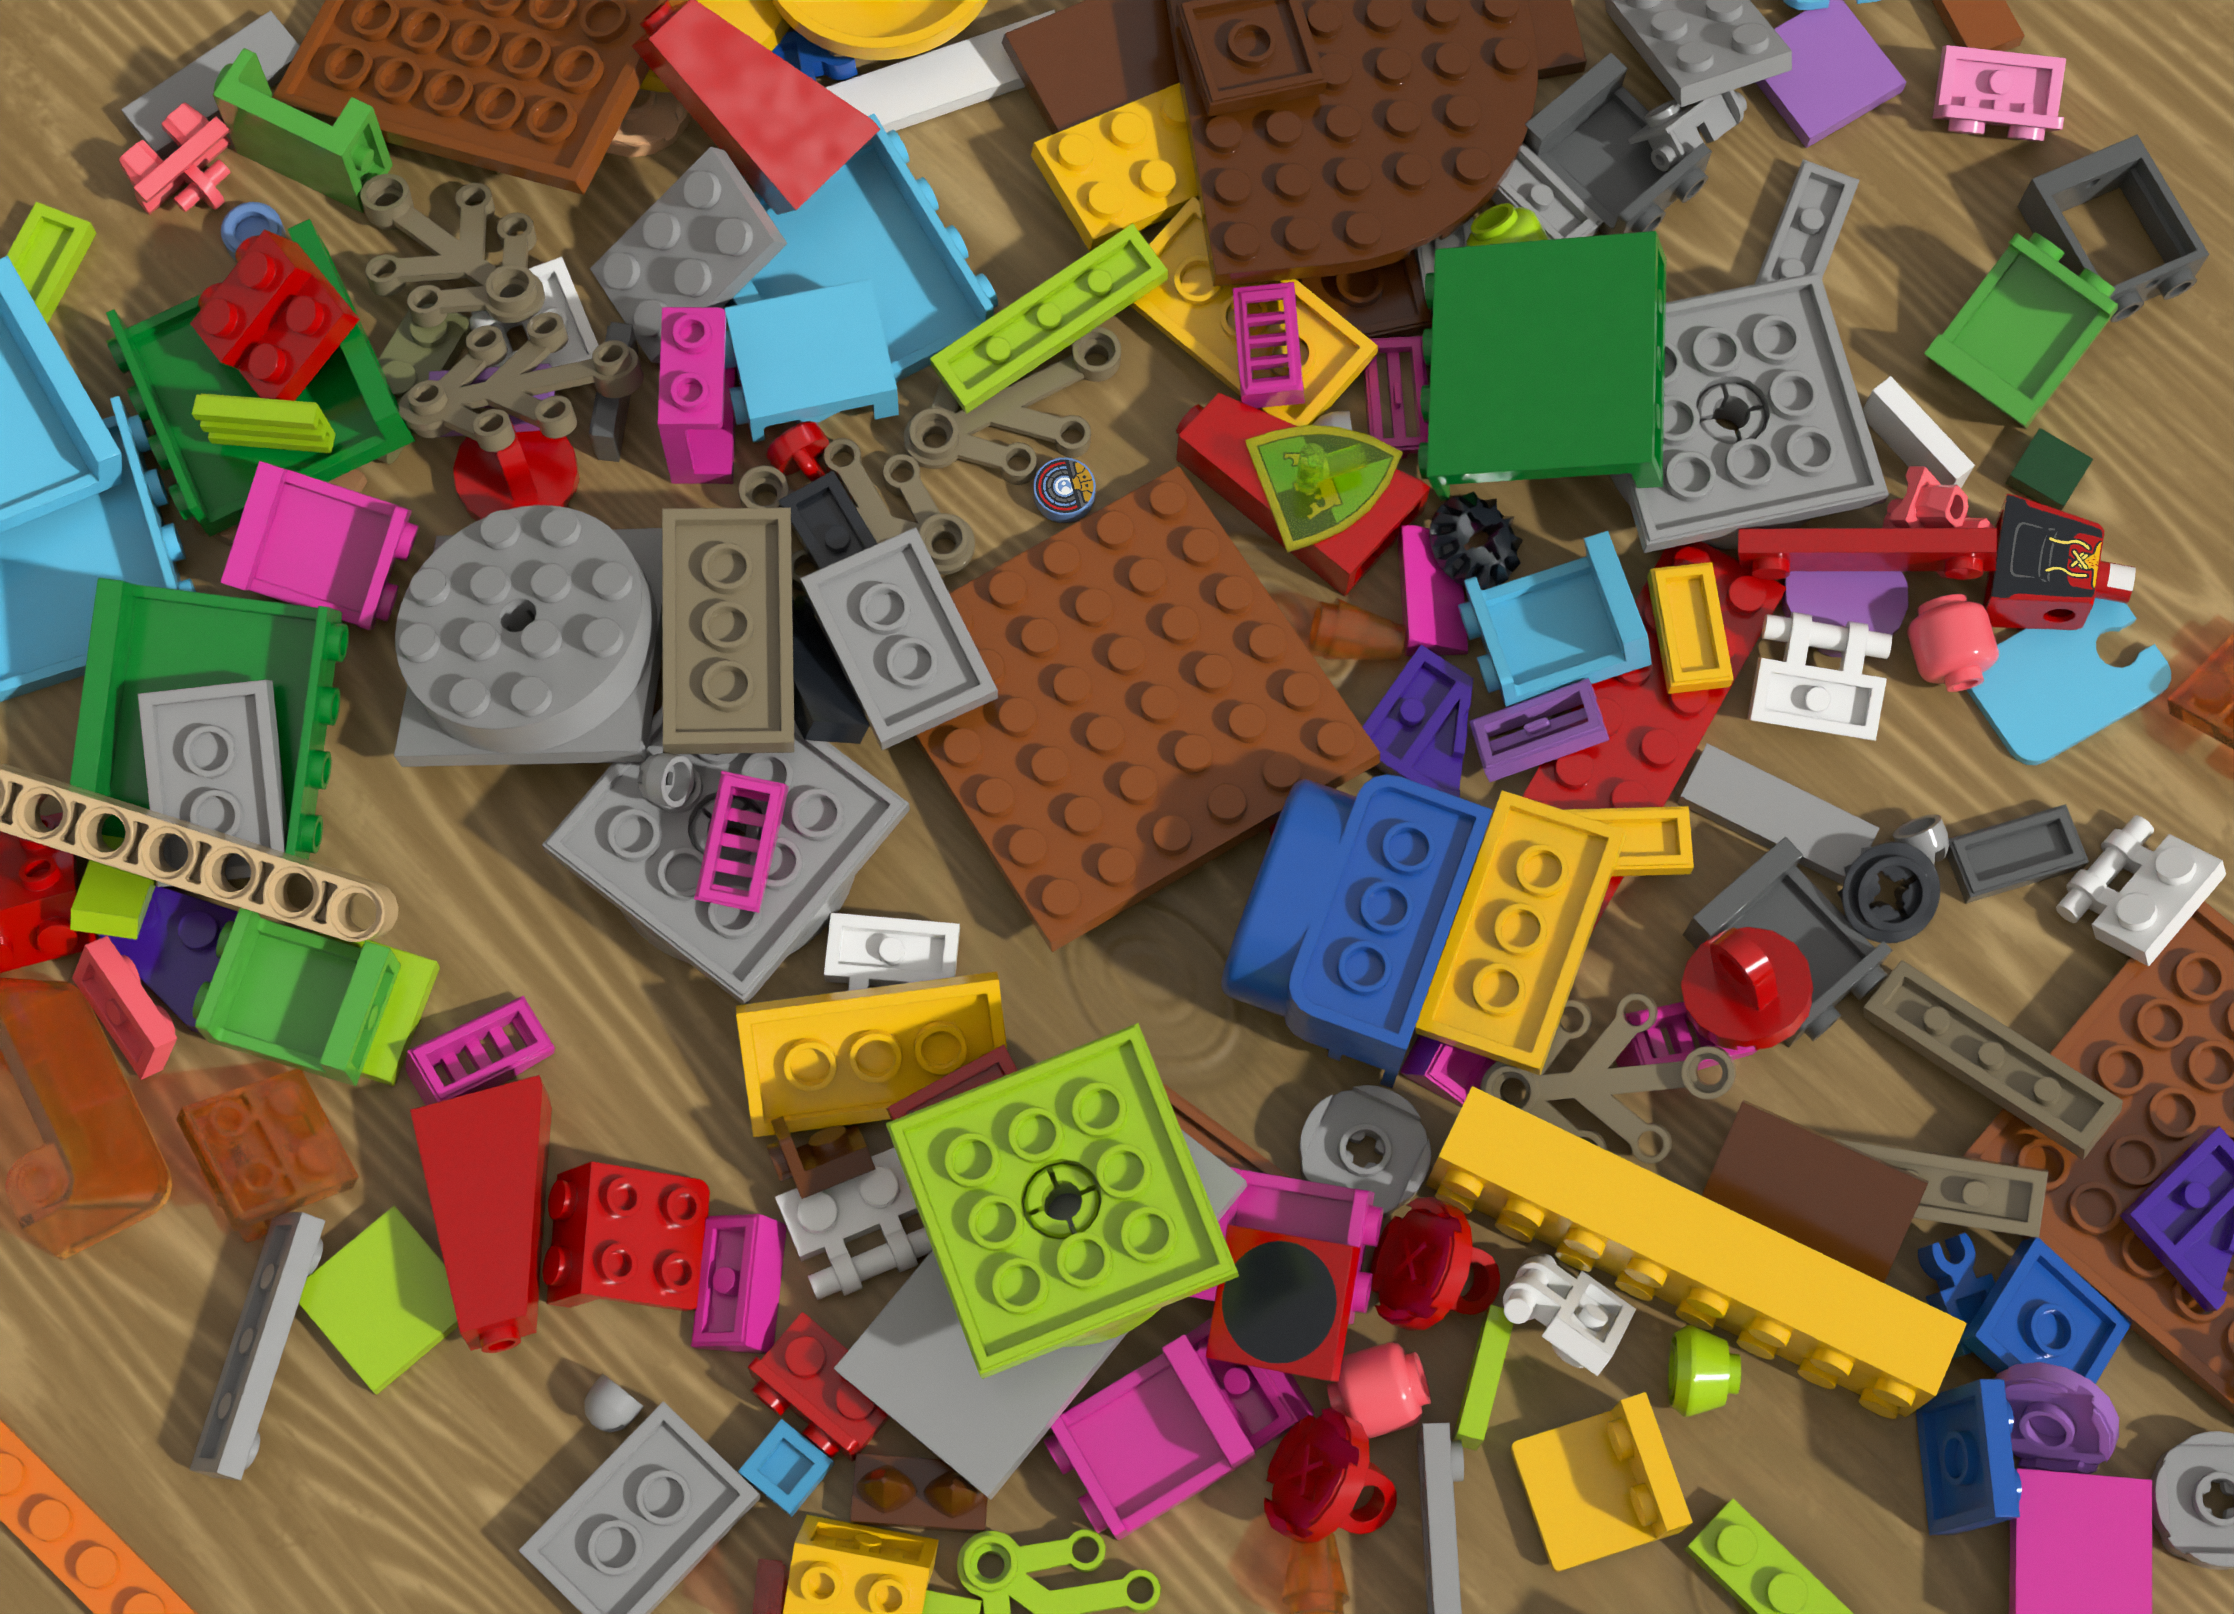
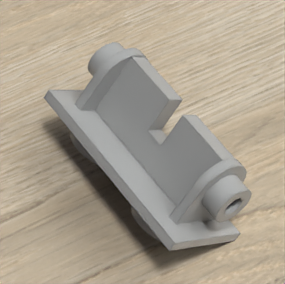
[1628,90,1747,171]

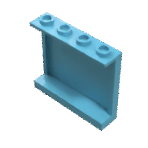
[726,113,999,424]
[0,256,122,533]
[0,396,196,702]

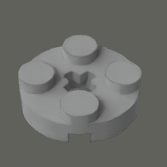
[1298,1085,1431,1218]
[2150,1431,2234,1570]

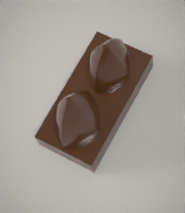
[850,1453,988,1534]

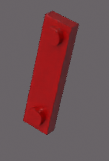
[1738,528,1997,580]

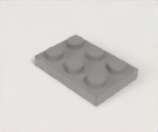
[1605,0,1792,107]
[590,147,788,363]
[800,527,998,750]
[138,680,288,887]
[518,1401,761,1614]

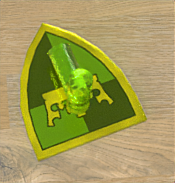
[1245,425,1403,553]

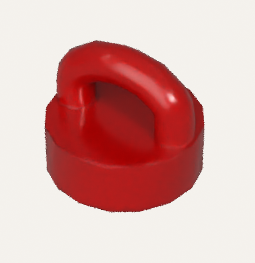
[766,421,830,482]

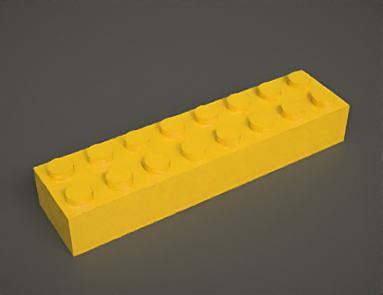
[1426,1086,1967,1419]

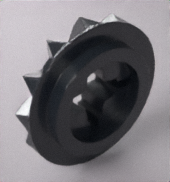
[1429,491,1523,590]
[1837,840,1940,943]

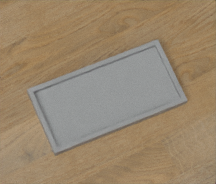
[834,1129,1248,1500]

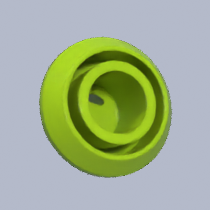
[1668,1325,1741,1417]

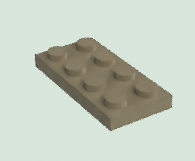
[662,507,794,754]

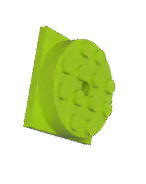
[886,1023,1239,1379]

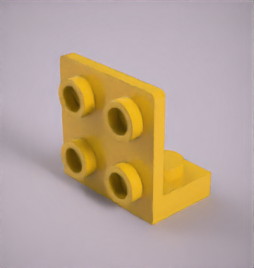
[1510,1392,1693,1572]
[783,1515,939,1614]

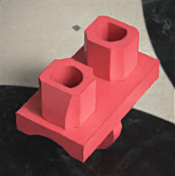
[119,102,231,215]
[1882,466,1995,578]

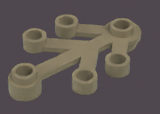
[360,174,545,327]
[399,312,644,452]
[904,327,1121,485]
[739,438,975,591]
[1480,993,1736,1164]

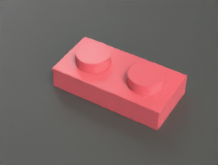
[72,936,177,1080]

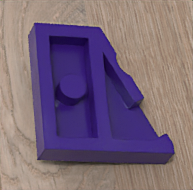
[1362,645,1474,797]
[98,886,238,1034]
[2120,1126,2234,1312]

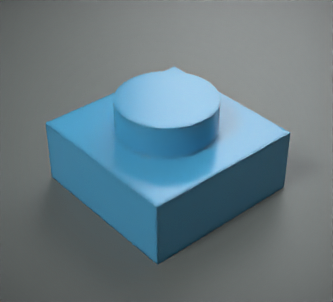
[738,1419,835,1518]

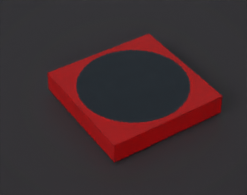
[1205,1224,1361,1382]

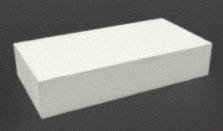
[1863,376,1975,488]

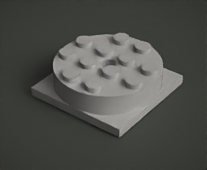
[1610,272,1889,553]
[394,505,663,767]
[542,706,910,1005]

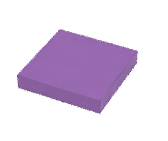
[1756,0,1906,148]

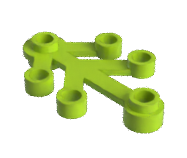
[957,1529,1161,1614]

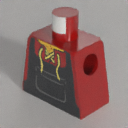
[1983,494,2136,630]

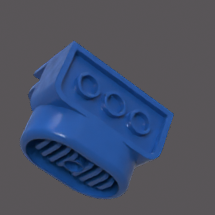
[1221,774,1493,1088]

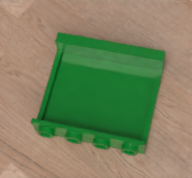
[106,219,415,537]
[1418,231,1667,501]
[70,578,349,860]

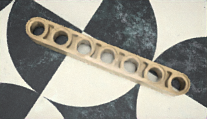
[0,764,399,942]

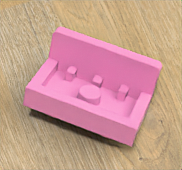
[1932,45,2066,141]

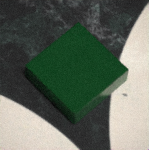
[2005,428,2093,510]

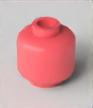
[1907,594,1999,692]
[1327,1342,1431,1438]

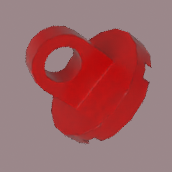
[453,419,580,521]
[1681,927,1813,1050]
[1370,1197,1501,1331]
[1264,1408,1397,1544]

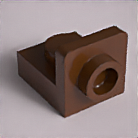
[766,1116,876,1199]

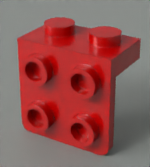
[0,812,99,973]
[542,1161,710,1311]

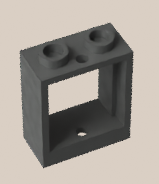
[2017,134,2209,322]

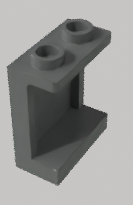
[1523,53,1712,235]
[1683,836,1893,1047]

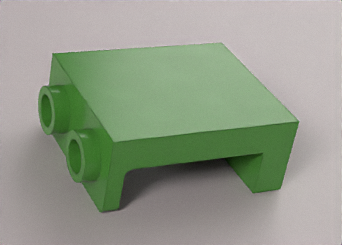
[213,48,393,213]
[1924,232,2118,429]
[193,907,401,1086]

